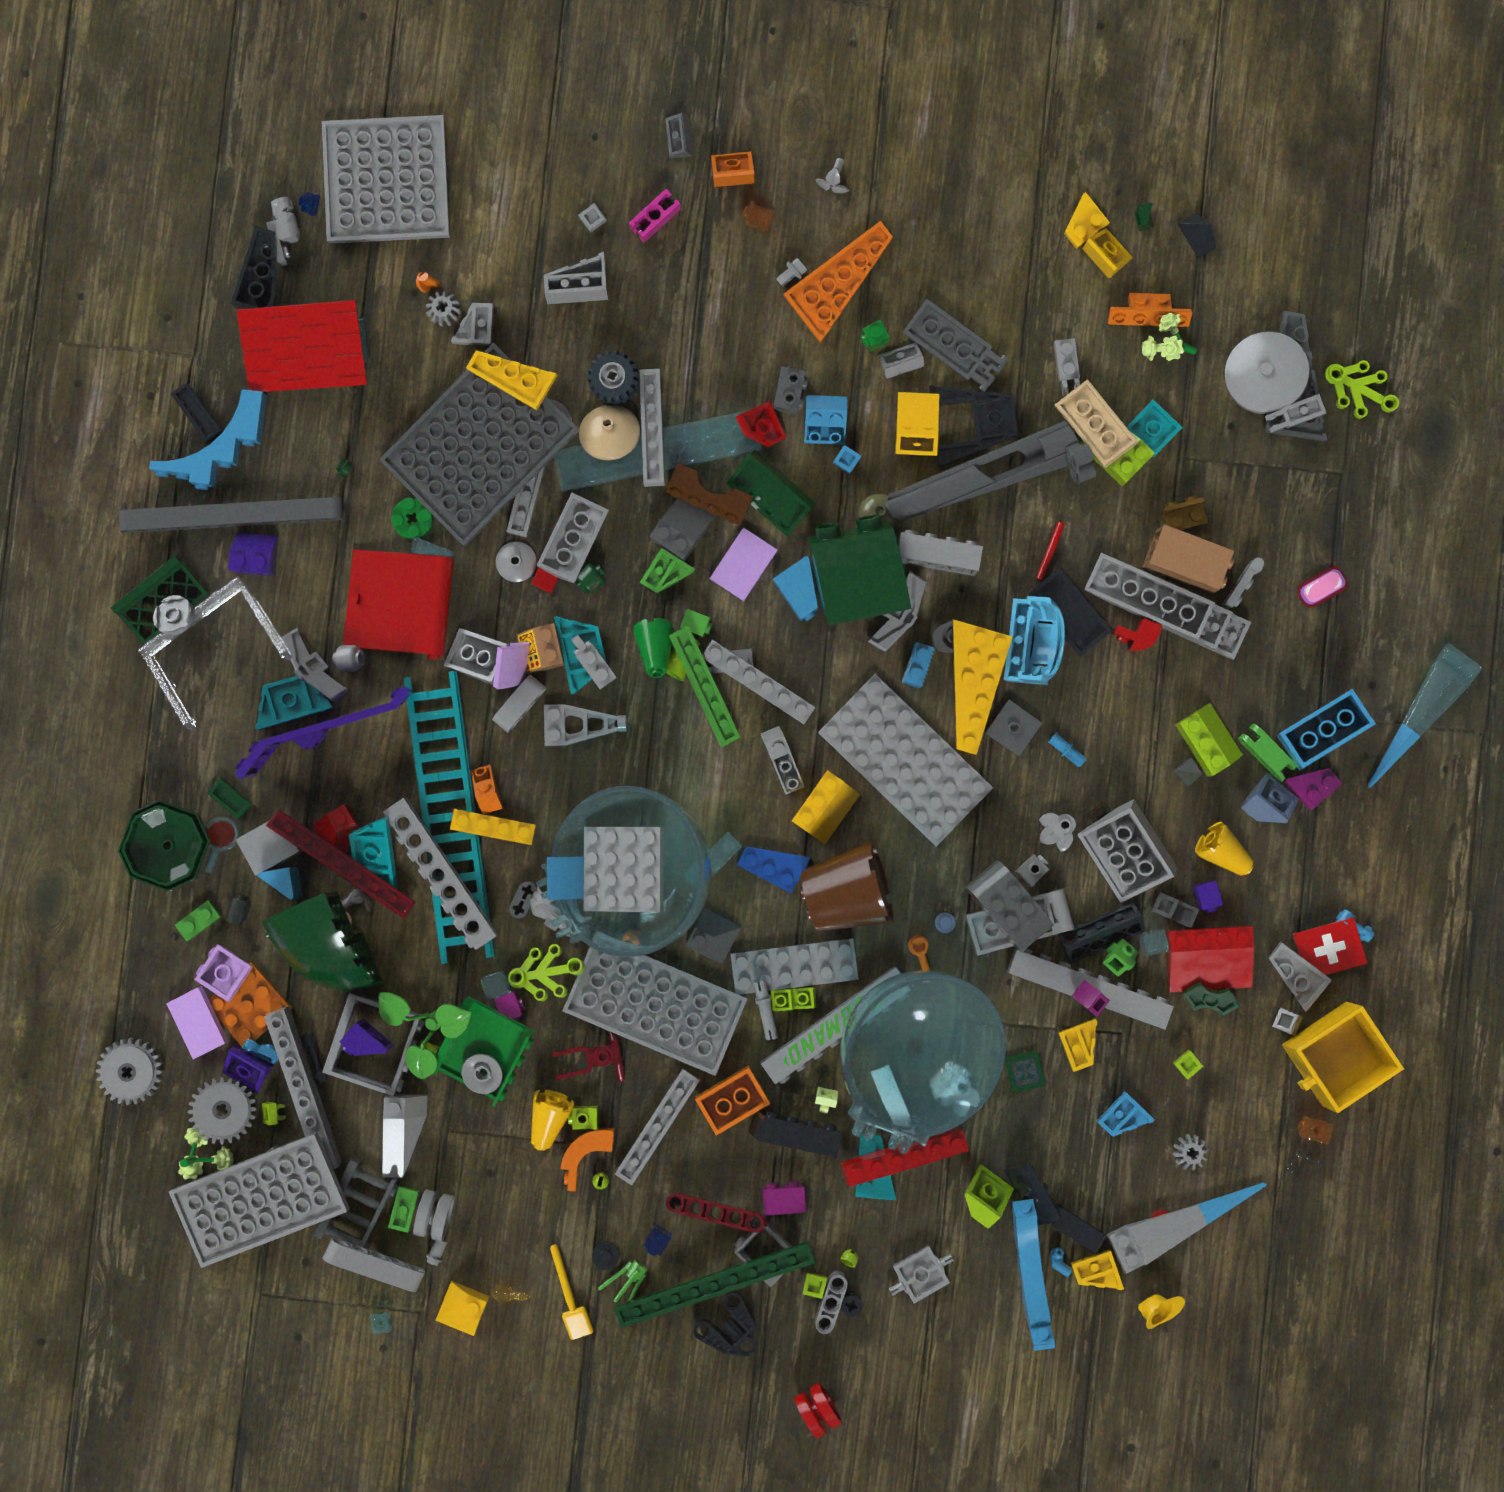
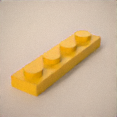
[450,809,535,845]

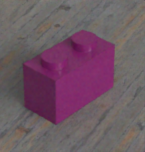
[762,1181,806,1215]

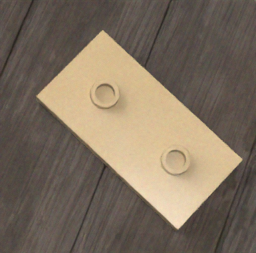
[1055,379,1138,468]

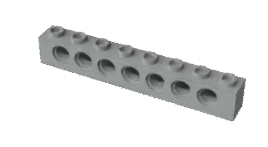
[383,798,499,950]
[264,1006,342,1169]

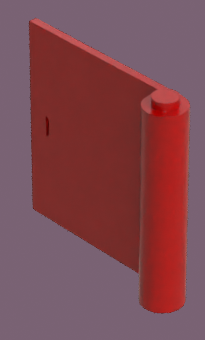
[343,549,454,660]

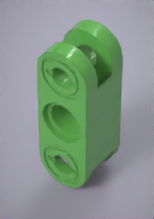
[1238,724,1297,782]

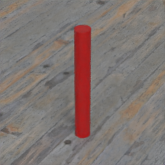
[1036,522,1065,581]

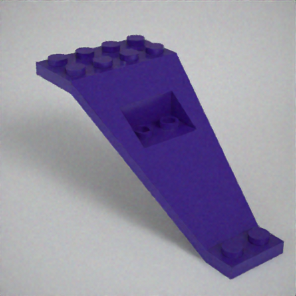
[235,686,413,779]

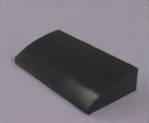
[1028,567,1114,657]

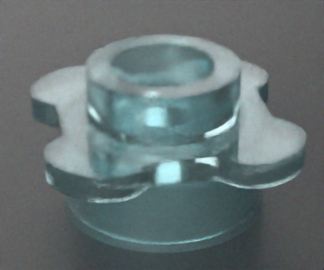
[370,1312,392,1334]

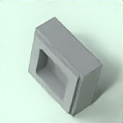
[578,203,607,233]

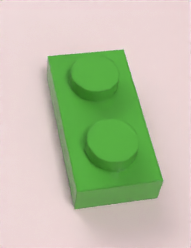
[175,900,222,941]
[388,1186,419,1233]

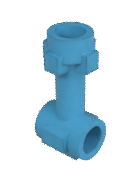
[1336,909,1374,942]

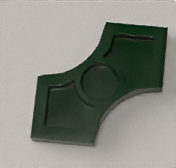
[1182,982,1240,1017]

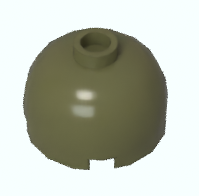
[858,494,898,528]

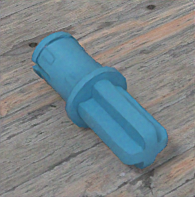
[1048,732,1086,767]

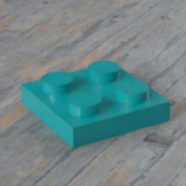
[1127,400,1183,458]

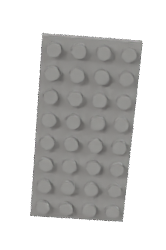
[818,674,993,847]
[563,934,747,1076]
[169,1132,350,1268]

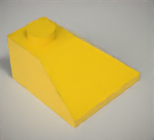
[435,1281,490,1336]

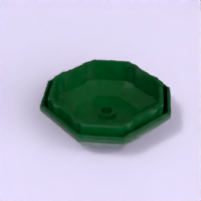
[118,800,211,892]

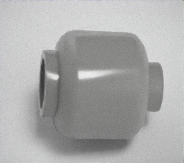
[332,645,365,672]

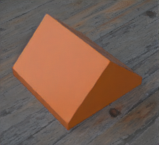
[711,152,754,187]

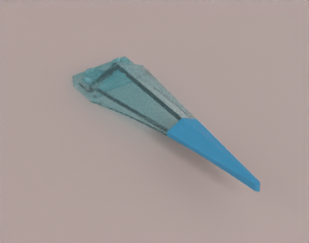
[1367,643,1483,788]

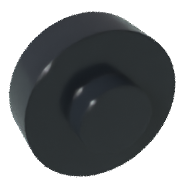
[592,1241,620,1270]

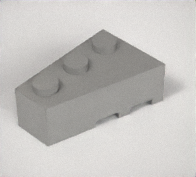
[544,252,608,304]

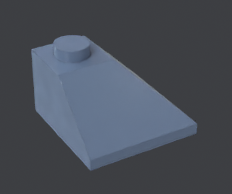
[1241,773,1299,823]

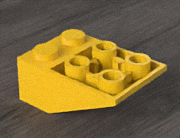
[895,392,939,456]

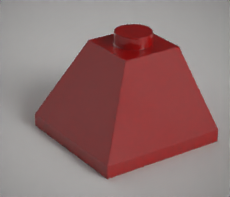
[313,804,361,854]

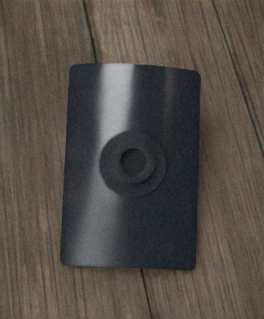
[1004,1163,1061,1225]

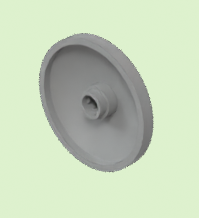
[1225,332,1309,414]

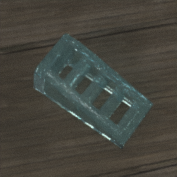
[411,537,455,559]

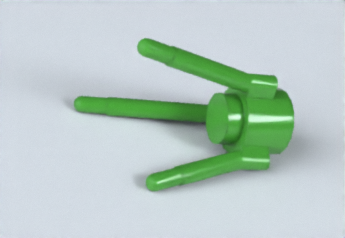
[598,1260,647,1302]

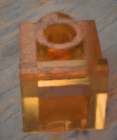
[1298,1115,1334,1145]

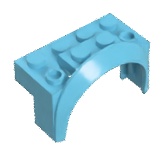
[1004,596,1065,685]

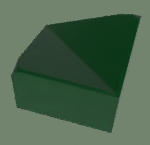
[1134,203,1154,232]

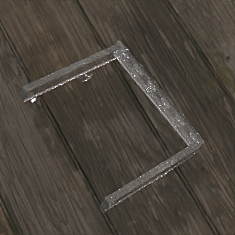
[138,576,292,732]

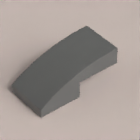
[1152,892,1200,929]

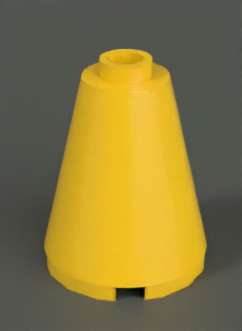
[1195,822,1253,876]
[531,1090,574,1151]

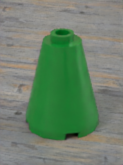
[633,618,675,678]

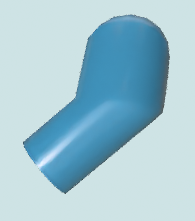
[1050,1247,1073,1277]

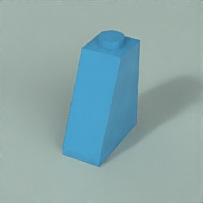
[773,556,818,622]

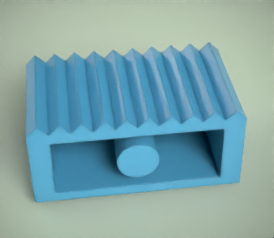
[902,642,935,688]

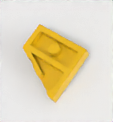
[1064,192,1110,249]
[1058,1018,1097,1072]
[1071,1249,1124,1290]

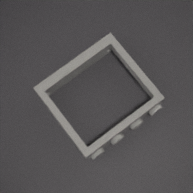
[322,992,425,1096]

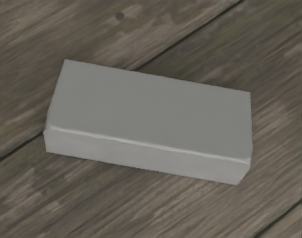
[878,343,924,379]

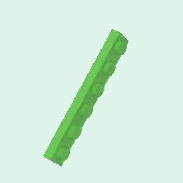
[669,626,740,747]

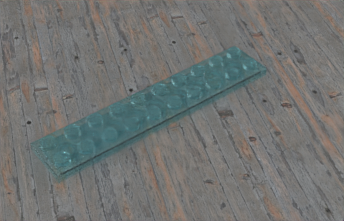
[554,410,761,492]

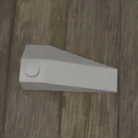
[382,1094,428,1178]

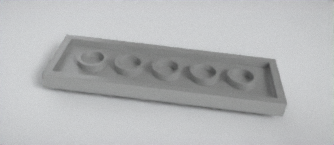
[731,938,859,995]

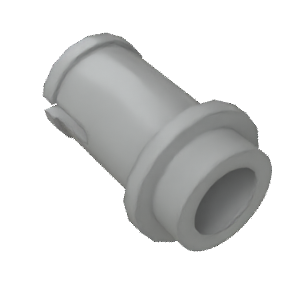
[426,1239,448,1266]

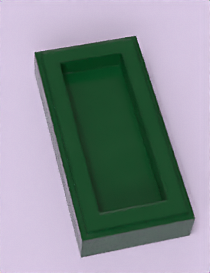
[207,778,253,820]

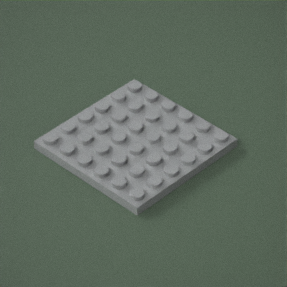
[322,115,450,244]

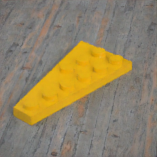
[952,619,1012,755]

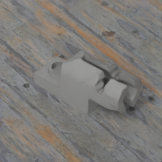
[266,197,300,267]

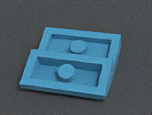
[547,857,584,900]

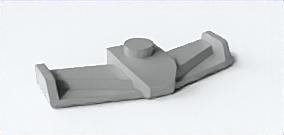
[867,571,927,652]
[280,628,348,701]

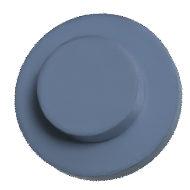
[935,913,956,933]

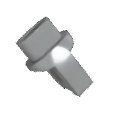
[776,258,807,287]

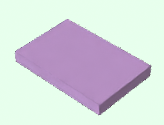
[710,528,777,602]
[166,986,229,1059]

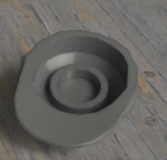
[932,619,962,653]

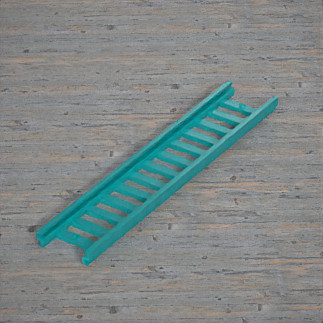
[404,671,495,964]

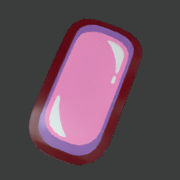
[1297,566,1348,607]

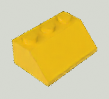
[792,770,860,845]

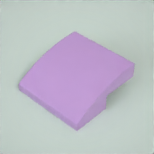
[493,642,530,689]

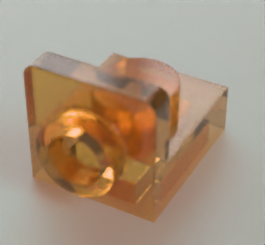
[742,200,774,232]

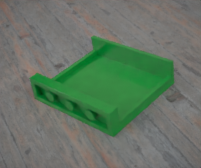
[433,996,534,1107]

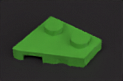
[640,548,695,594]

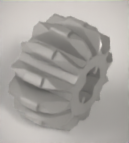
[426,291,461,327]
[1172,1134,1209,1170]

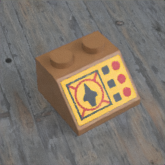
[516,623,565,674]

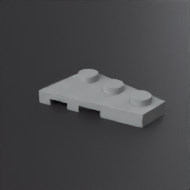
[1268,941,1332,1012]

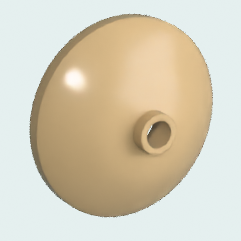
[579,405,640,460]

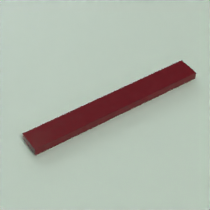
[266,809,416,919]

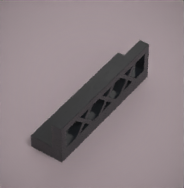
[1058,902,1146,964]

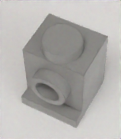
[1015,854,1049,887]

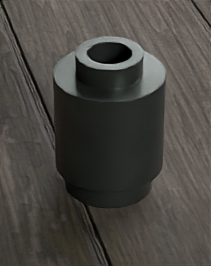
[226,894,251,925]

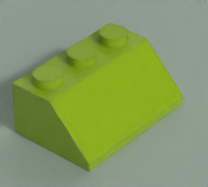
[1175,703,1243,777]

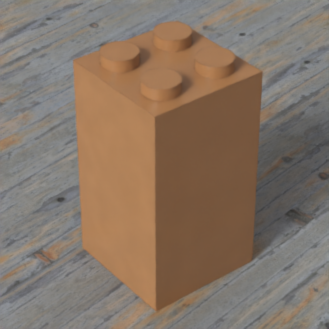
[1142,524,1235,594]

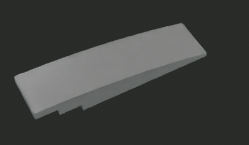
[1084,553,1251,660]

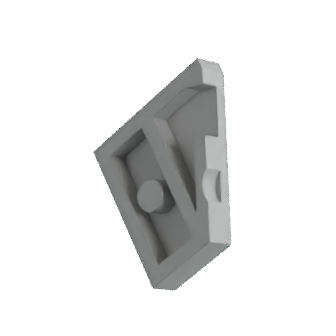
[451,303,494,346]

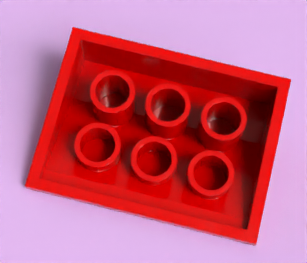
[1165,925,1254,992]

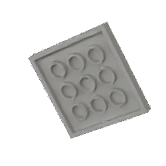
[584,827,664,913]

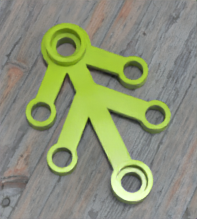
[1325,360,1399,419]
[508,944,585,1001]

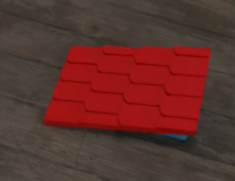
[236,300,370,392]

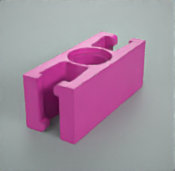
[629,189,681,243]

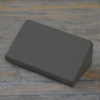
[665,113,694,158]

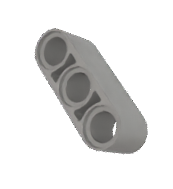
[492,675,546,733]
[815,1270,847,1334]

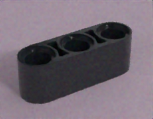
[1048,1203,1107,1254]

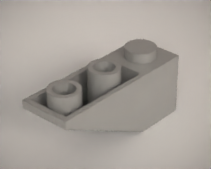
[761,726,805,795]

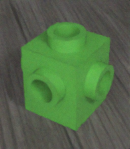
[1103,939,1139,976]

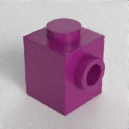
[1072,980,1110,1017]
[494,991,526,1021]

